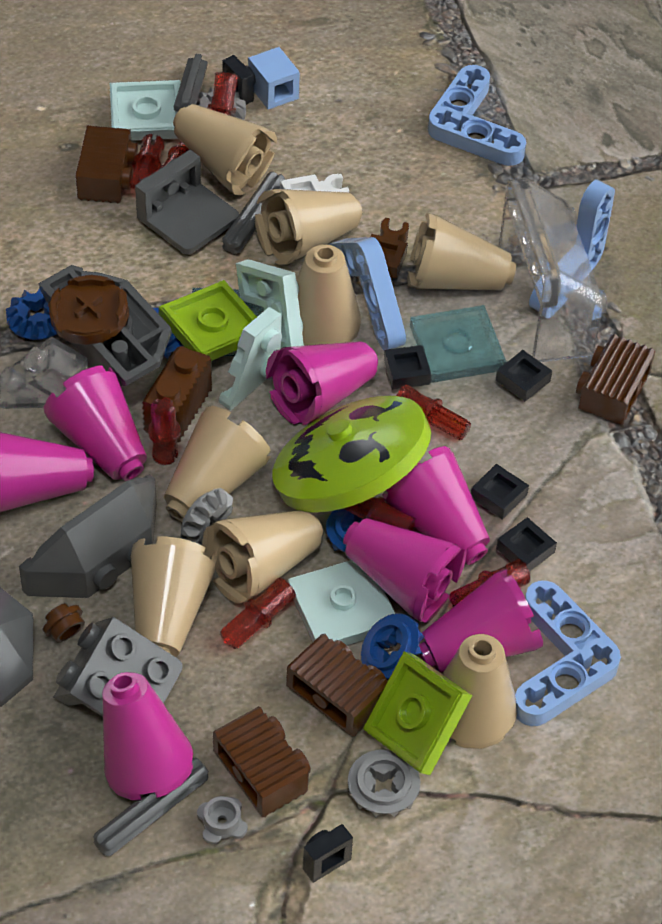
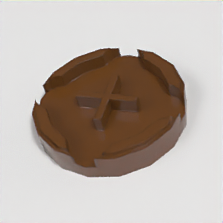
[48,275,129,345]

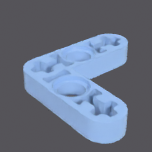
[428,65,526,166]
[529,179,615,316]
[329,237,406,350]
[515,580,621,726]

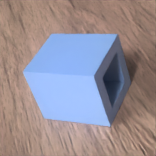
[248,47,300,110]

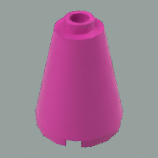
[266,341,378,425]
[43,366,147,481]
[0,432,94,512]
[382,446,490,565]
[343,518,466,623]
[419,569,543,673]
[102,672,194,800]

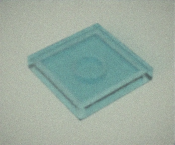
[410,305,506,383]

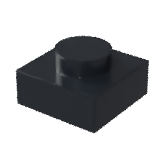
[222,55,256,105]
[384,345,432,390]
[496,350,552,402]
[471,464,529,520]
[496,517,557,575]
[303,824,353,883]

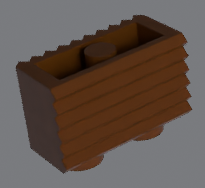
[76,125,138,204]
[576,334,655,425]
[142,346,212,443]
[286,634,387,737]
[213,706,311,817]

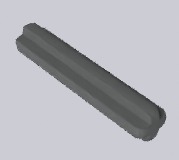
[173,54,208,112]
[222,171,285,255]
[93,758,209,856]

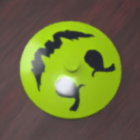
[272,396,431,512]

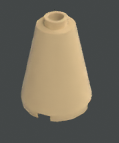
[173,104,277,196]
[255,189,362,265]
[407,213,516,290]
[296,245,361,345]
[164,406,271,522]
[202,510,323,603]
[131,536,217,657]
[443,634,517,749]

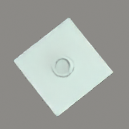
[109,80,181,140]
[288,560,395,645]

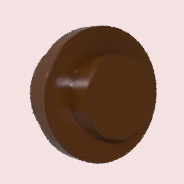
[42,603,85,643]

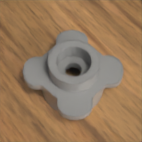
[197,796,248,844]

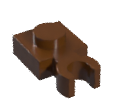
[371,218,409,279]

